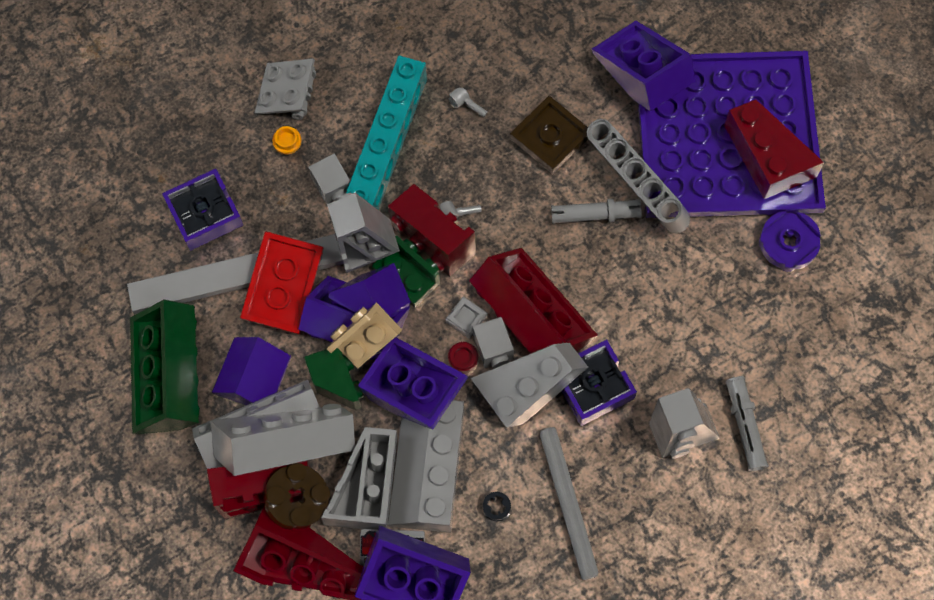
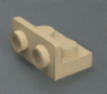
[327,302,402,369]

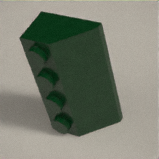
[130,299,200,434]

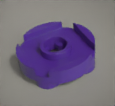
[758,211,821,272]

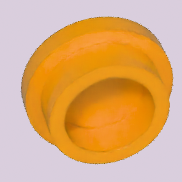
[272,126,302,155]

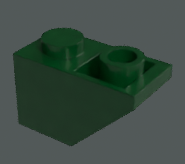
[304,348,364,410]

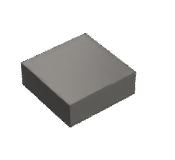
[445,297,488,339]

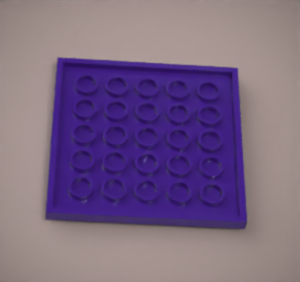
[638,51,826,218]

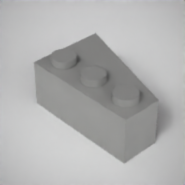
[471,343,588,428]

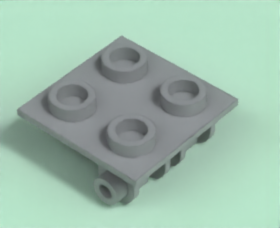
[255,58,317,120]

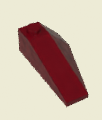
[233,506,363,600]

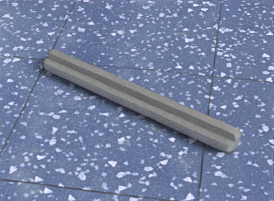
[540,427,599,580]

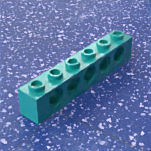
[346,55,427,210]

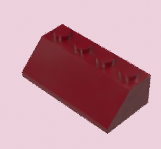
[469,247,598,353]

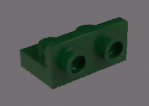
[372,235,440,308]

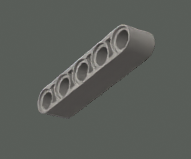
[587,119,690,233]

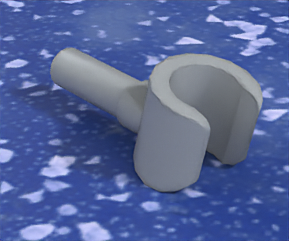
[448,88,488,117]
[439,201,481,218]

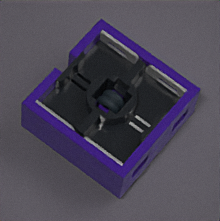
[162,168,244,251]
[561,339,637,426]

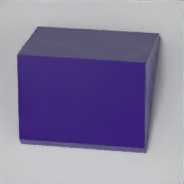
[328,263,411,318]
[212,337,292,405]

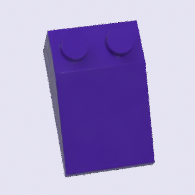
[592,21,696,111]
[358,337,468,430]

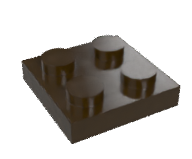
[510,96,589,174]

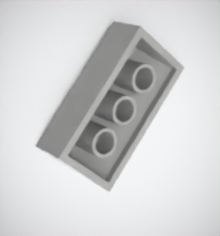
[388,400,465,533]

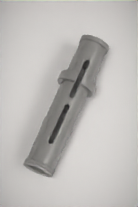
[551,199,641,224]
[725,376,769,471]

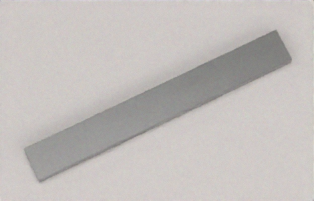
[127,234,343,315]

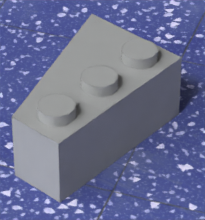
[327,193,400,273]
[649,388,720,459]
[321,427,397,530]

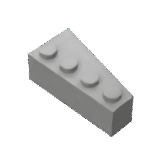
[210,404,355,476]

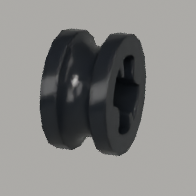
[483,491,511,522]

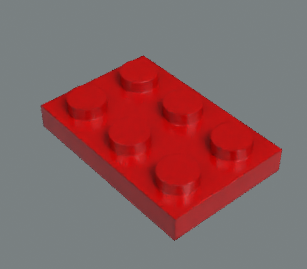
[240,231,324,335]

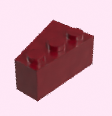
[724,99,824,199]
[388,184,476,277]
[207,460,310,520]

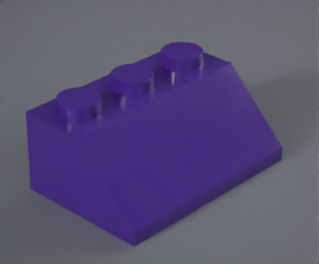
[299,276,410,360]
[355,525,471,600]

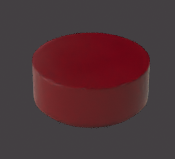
[448,342,479,374]

